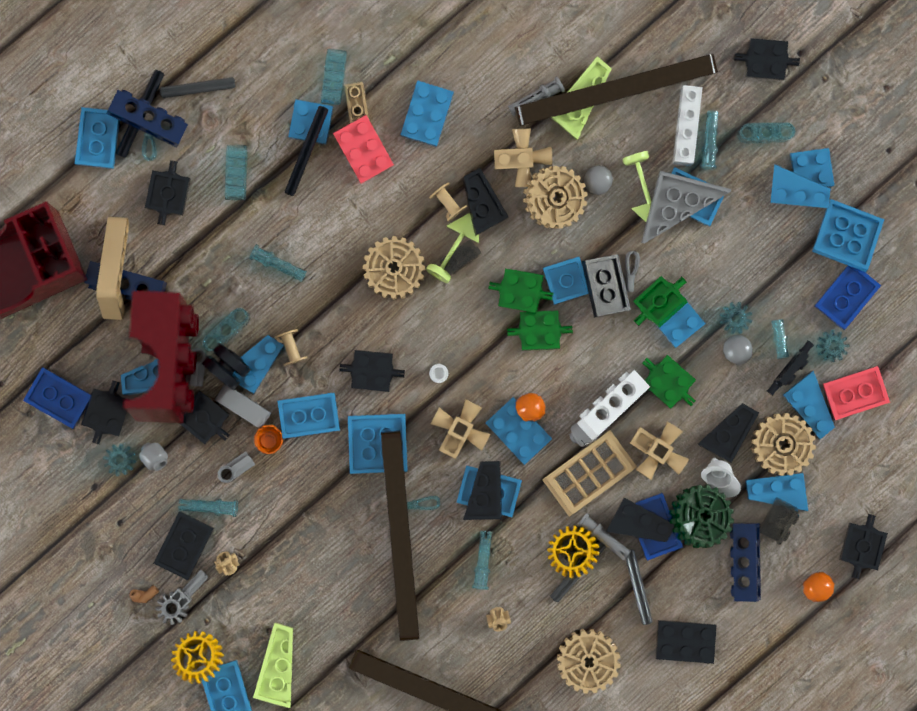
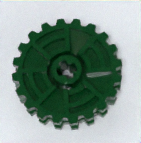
[669,485,734,548]

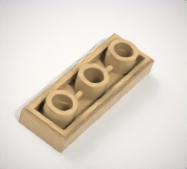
[344,82,369,123]

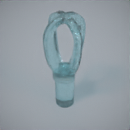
[142,120,157,161]
[407,496,440,510]

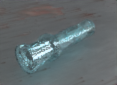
[700,110,719,170]
[249,244,307,282]
[178,498,238,517]
[472,530,493,590]

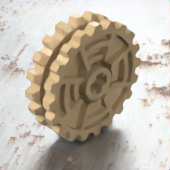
[523,166,588,229]
[363,236,426,300]
[751,413,816,476]
[557,629,621,694]

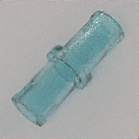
[771,319,789,359]

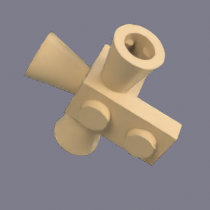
[494,128,552,187]
[431,399,490,459]
[629,422,689,480]

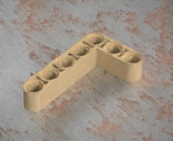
[97,217,129,320]

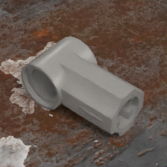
[186,348,207,387]
[218,451,256,483]

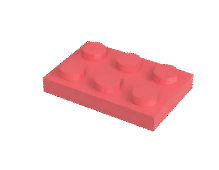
[333,114,394,183]
[822,366,890,420]

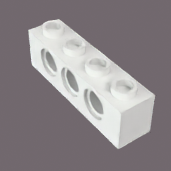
[672,85,703,166]
[577,370,650,440]

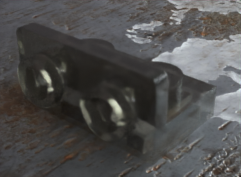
[440,240,481,276]
[760,497,799,545]

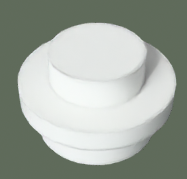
[429,364,448,383]

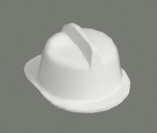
[701,458,741,498]

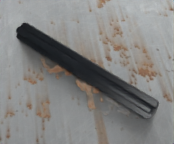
[116,69,164,158]
[285,106,328,196]

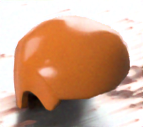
[516,393,546,422]
[254,425,283,454]
[803,572,834,602]

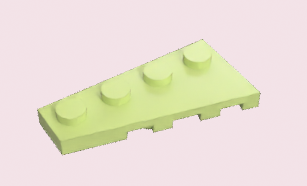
[551,56,612,140]
[253,622,293,708]

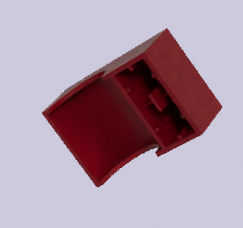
[0,201,88,319]
[124,291,199,423]

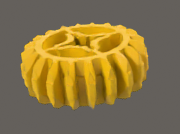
[547,526,600,578]
[171,631,224,684]

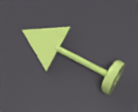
[622,151,652,222]
[426,213,479,283]

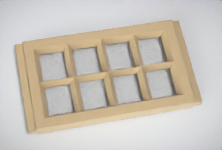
[542,430,637,517]

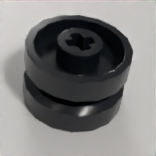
[202,342,252,390]

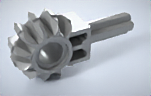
[155,570,208,625]

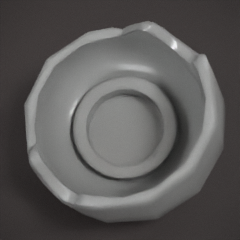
[584,165,613,195]
[723,335,753,365]

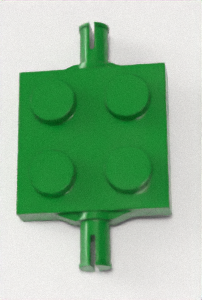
[488,268,554,313]
[633,276,688,328]
[507,310,573,351]
[642,355,696,409]

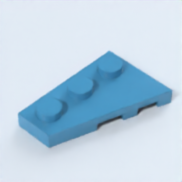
[770,164,831,208]
[233,335,284,394]
[121,359,159,395]
[783,371,835,439]
[745,473,808,511]

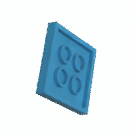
[812,199,884,272]
[348,414,408,474]

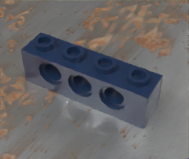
[106,90,188,148]
[84,261,167,301]
[730,523,761,602]

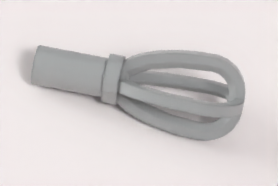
[625,251,640,292]

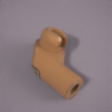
[129,585,159,603]

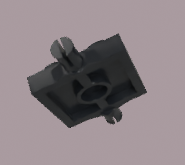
[734,38,800,80]
[145,160,191,226]
[767,340,814,396]
[339,350,405,392]
[81,380,130,445]
[179,390,230,445]
[839,514,888,579]

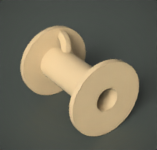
[429,182,467,222]
[274,329,308,366]

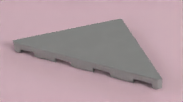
[641,171,731,244]

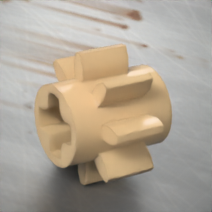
[214,552,240,576]
[486,607,511,632]

